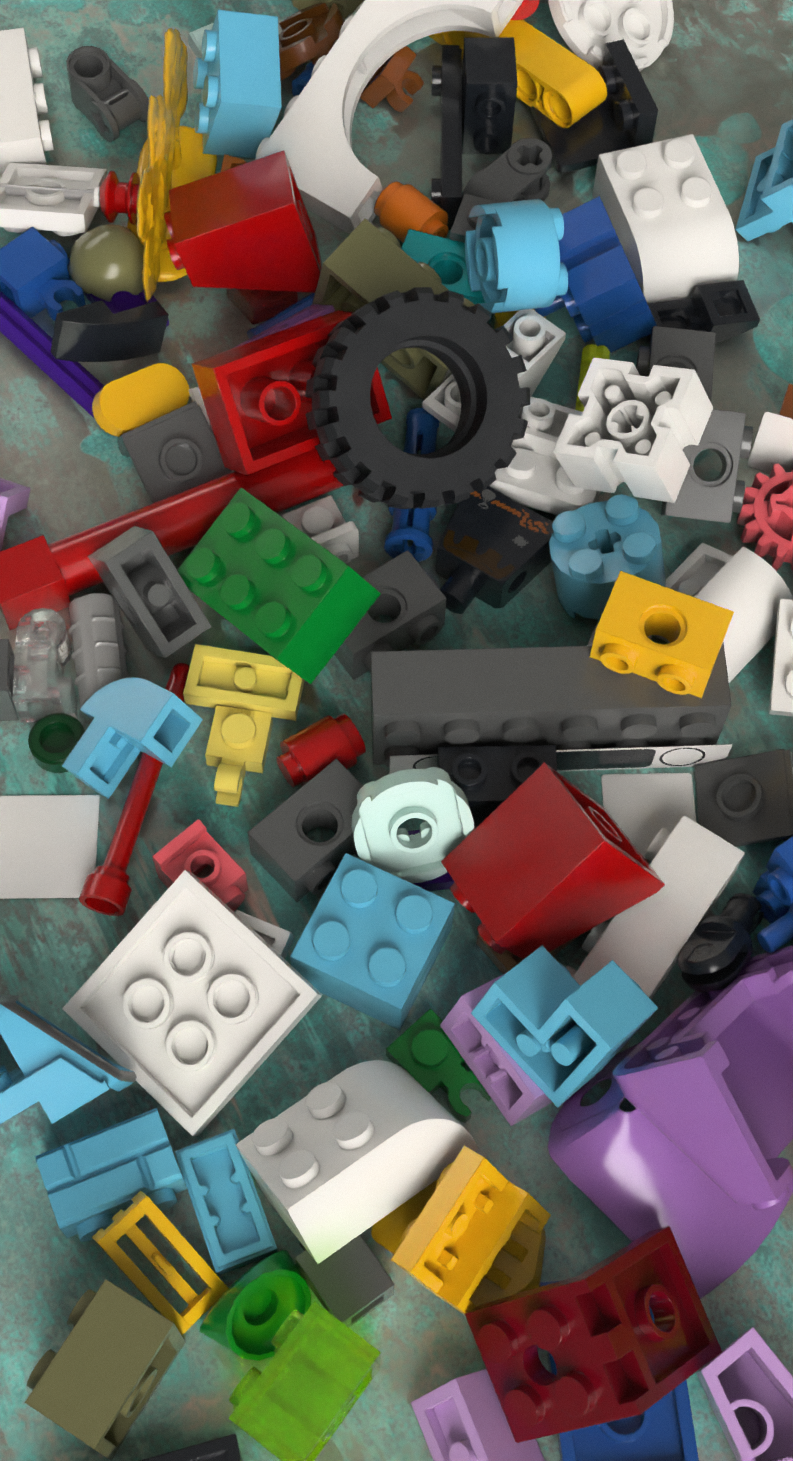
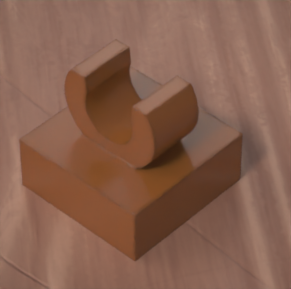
[360,46,424,113]

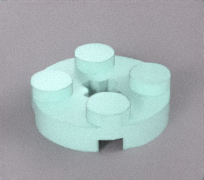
[351,767,474,883]

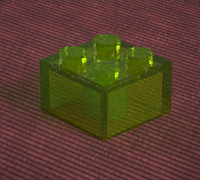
[229,1301,381,1461]

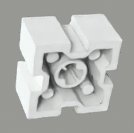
[553,357,713,503]

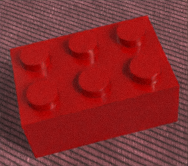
[192,310,392,475]

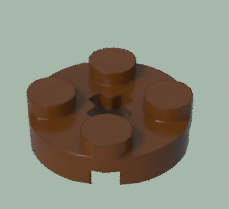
[279,3,345,81]

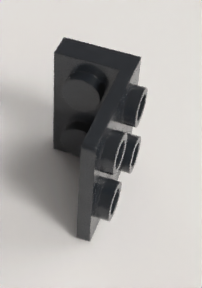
[529,39,658,173]

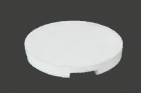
[548,0,674,71]

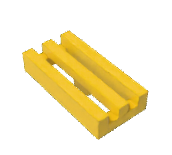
[92,1191,228,1335]

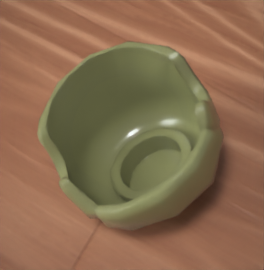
[69,224,144,302]

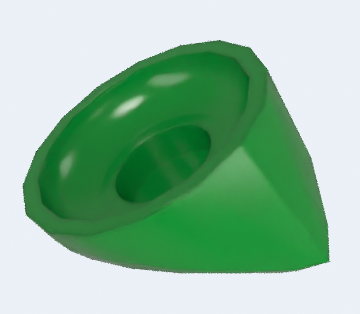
[199,1250,311,1361]

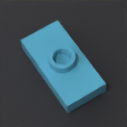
[174,1129,278,1276]

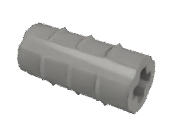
[69,593,131,709]

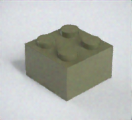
[24,1279,186,1460]

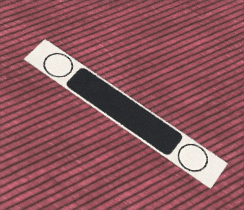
[389,744,732,774]

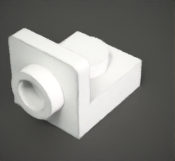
[282,495,359,564]

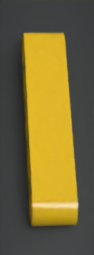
[429,19,607,128]

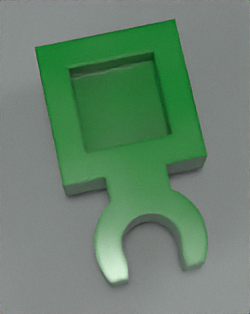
[386,1008,491,1123]

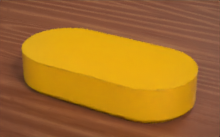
[92,363,190,437]

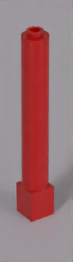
[0,449,344,630]

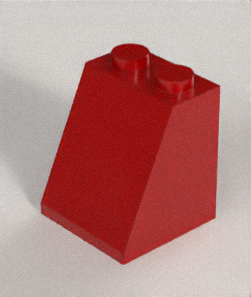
[164,150,322,293]
[441,762,665,960]

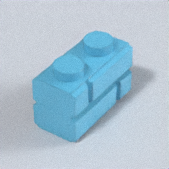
[35,1108,187,1242]

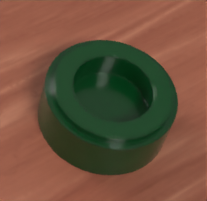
[28,713,85,773]

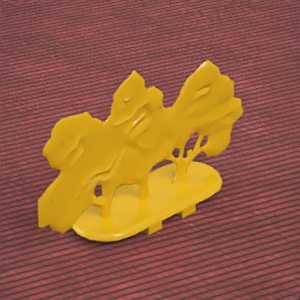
[127,28,217,303]

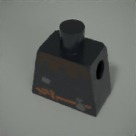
[435,486,553,614]

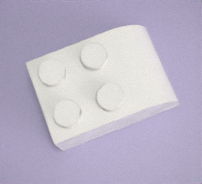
[592,134,739,304]
[235,1060,479,1264]

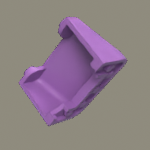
[613,945,793,1209]

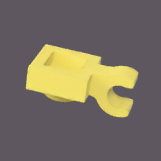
[205,705,273,807]

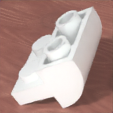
[489,396,601,516]
[653,542,793,683]

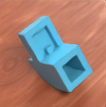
[62,677,203,799]

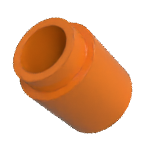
[374,181,449,243]

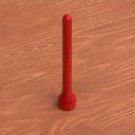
[79,663,190,916]

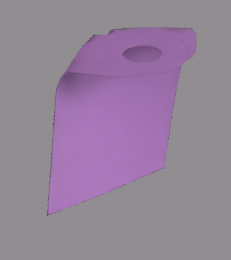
[548,1042,793,1299]

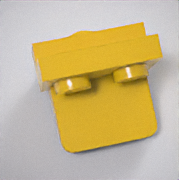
[371,1145,551,1315]

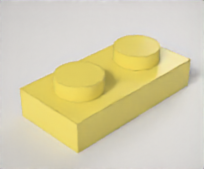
[183,644,305,721]

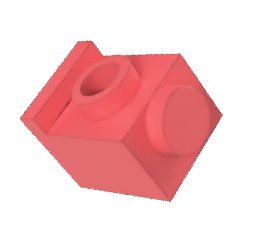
[152,819,248,911]

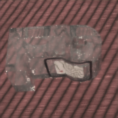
[13,608,78,723]

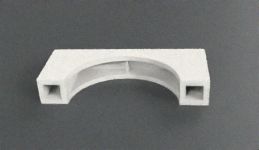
[255,0,523,234]

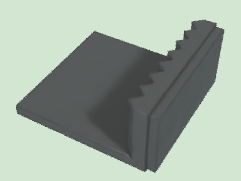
[117,401,232,503]
[694,749,793,847]

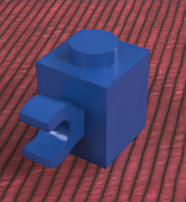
[0,227,86,322]

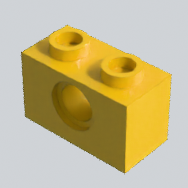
[590,571,734,698]

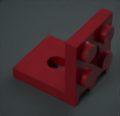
[465,1226,722,1443]

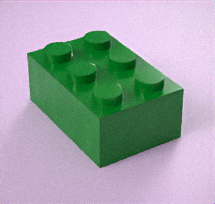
[177,488,381,684]

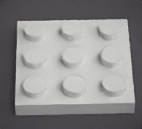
[62,870,323,1136]

